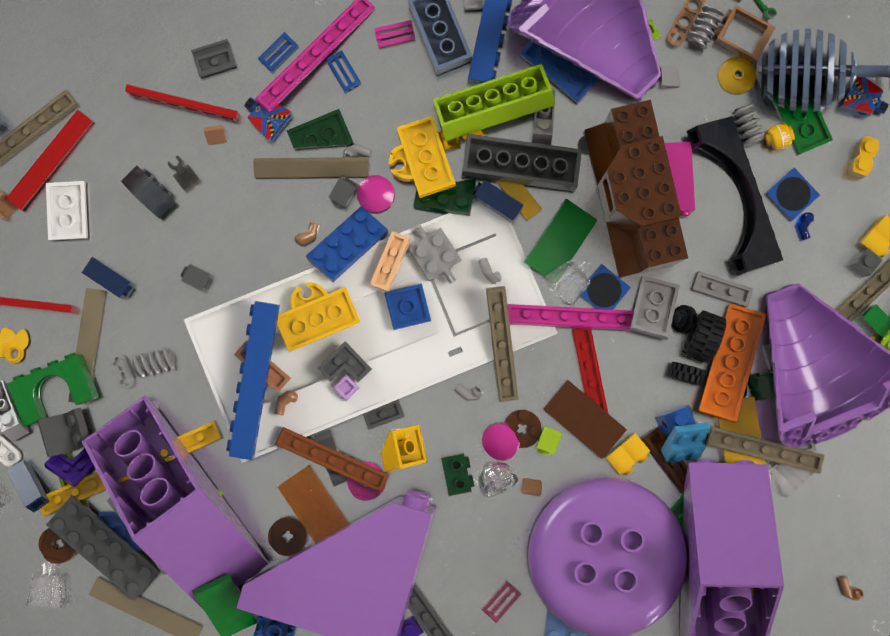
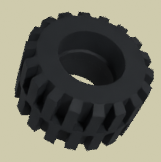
[686,310,726,364]

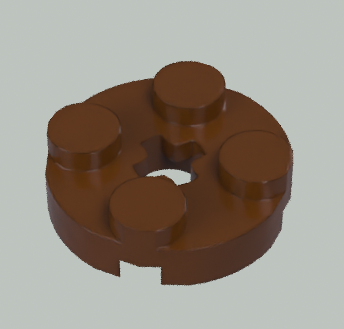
[504,410,542,448]
[268,517,307,556]
[38,528,77,564]

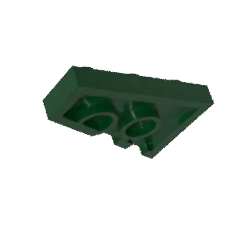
[286,109,354,149]
[413,179,477,216]

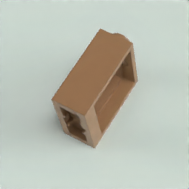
[715,5,776,64]

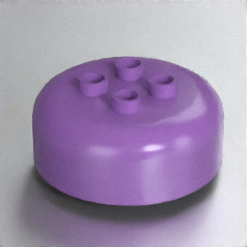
[528,478,687,636]

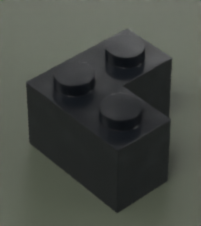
[121,165,175,218]

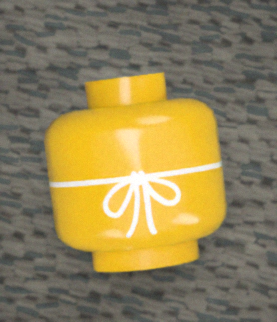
[765,123,795,150]

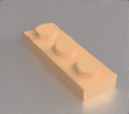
[370,231,411,292]

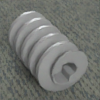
[687,5,724,49]
[733,104,765,147]
[132,347,175,379]

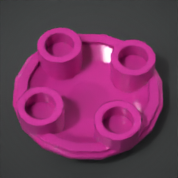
[357,175,394,213]
[482,422,520,461]

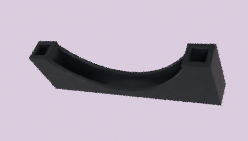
[686,116,783,276]

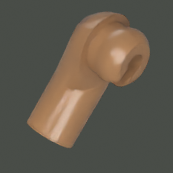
[294,222,319,245]
[274,390,298,416]
[838,576,864,601]

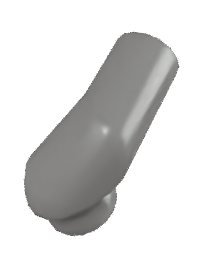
[343,144,371,158]
[478,258,502,284]
[454,383,483,401]

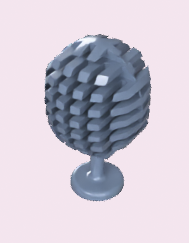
[756,28,890,112]

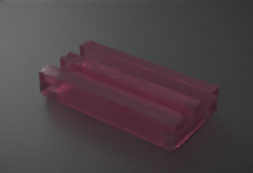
[482,581,521,623]

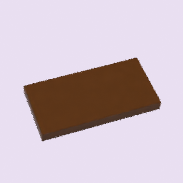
[543,380,628,459]

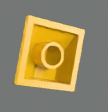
[381,425,427,472]

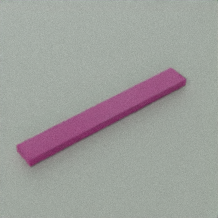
[255,0,375,113]
[507,304,634,331]

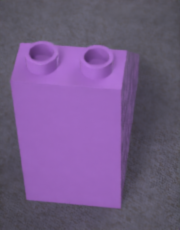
[82,395,268,609]
[680,459,784,636]
[236,490,437,636]

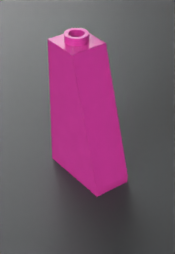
[665,142,695,216]

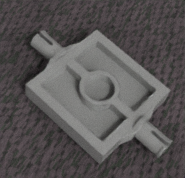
[409,225,462,284]

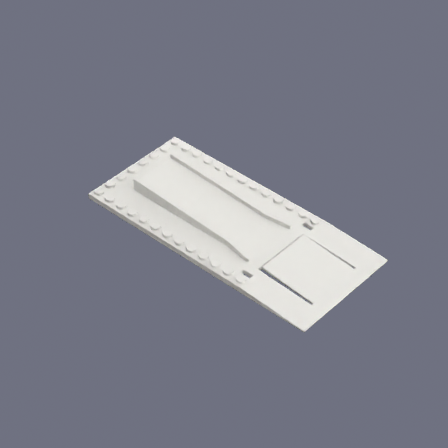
[184,201,558,463]

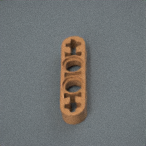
[666,0,706,47]

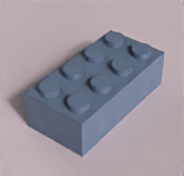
[408,0,472,75]

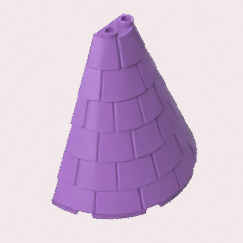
[508,0,661,100]
[766,283,890,448]

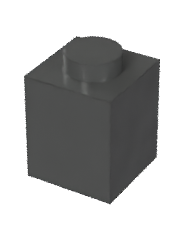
[329,176,360,207]
[851,248,883,277]
[181,264,213,292]

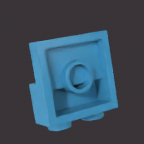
[661,422,711,463]

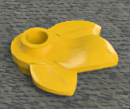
[0,327,29,363]

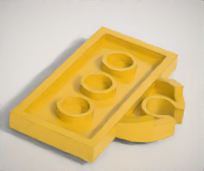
[389,116,456,198]
[277,282,361,353]

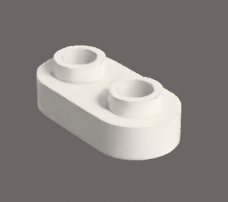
[0,435,22,467]

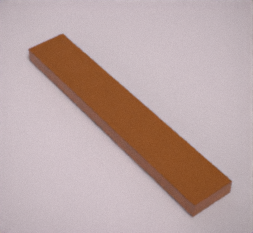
[275,427,389,492]

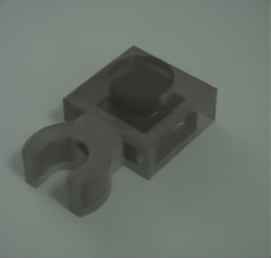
[168,156,200,192]

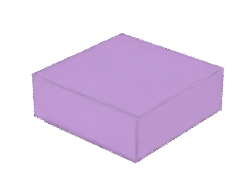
[332,374,360,401]

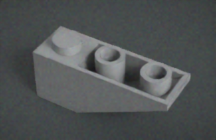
[532,90,556,145]
[0,379,29,442]

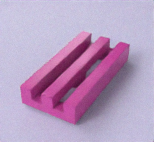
[374,20,416,48]

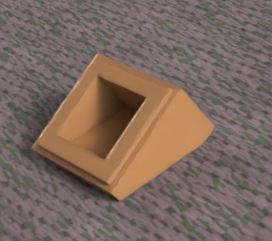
[203,125,227,145]
[521,478,542,496]

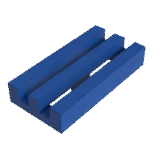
[258,32,298,73]
[325,50,361,93]

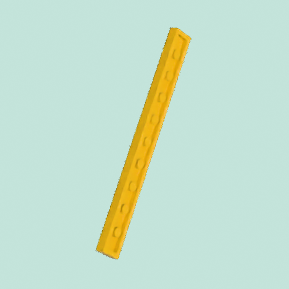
[40,421,222,517]

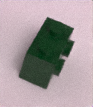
[441,453,475,496]

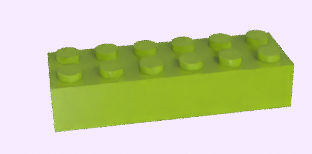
[433,64,556,141]

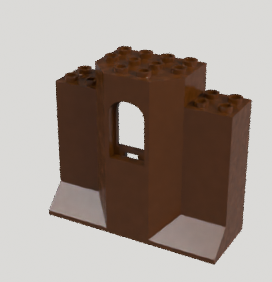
[584,100,688,278]

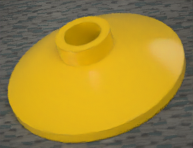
[718,57,756,95]

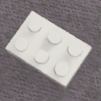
[46,181,88,241]

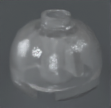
[478,461,518,497]

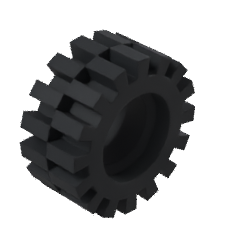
[668,362,706,386]

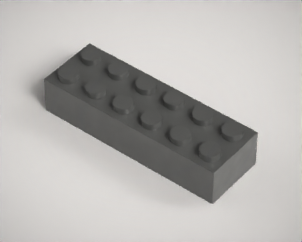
[461,134,582,192]

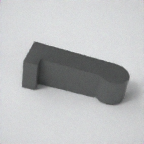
[314,429,347,486]

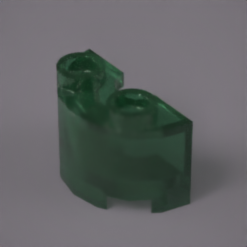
[747,369,775,401]

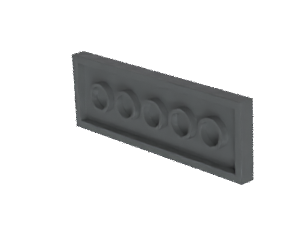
[46,495,160,601]

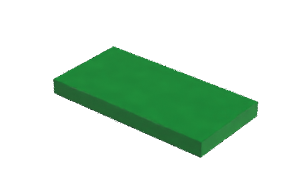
[773,76,833,155]
[524,199,597,283]
[193,574,257,636]

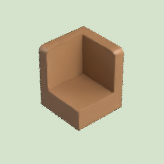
[0,190,18,220]

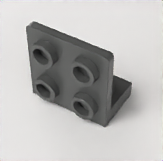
[37,407,89,457]

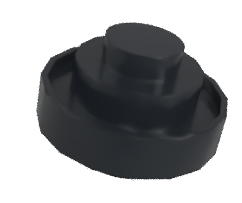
[672,305,697,333]

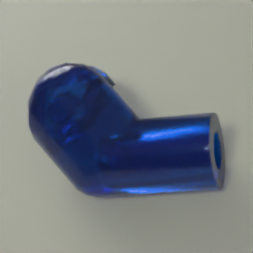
[796,212,814,241]

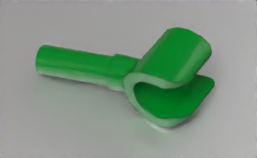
[755,0,777,20]

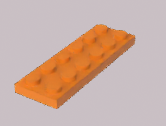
[698,303,767,423]

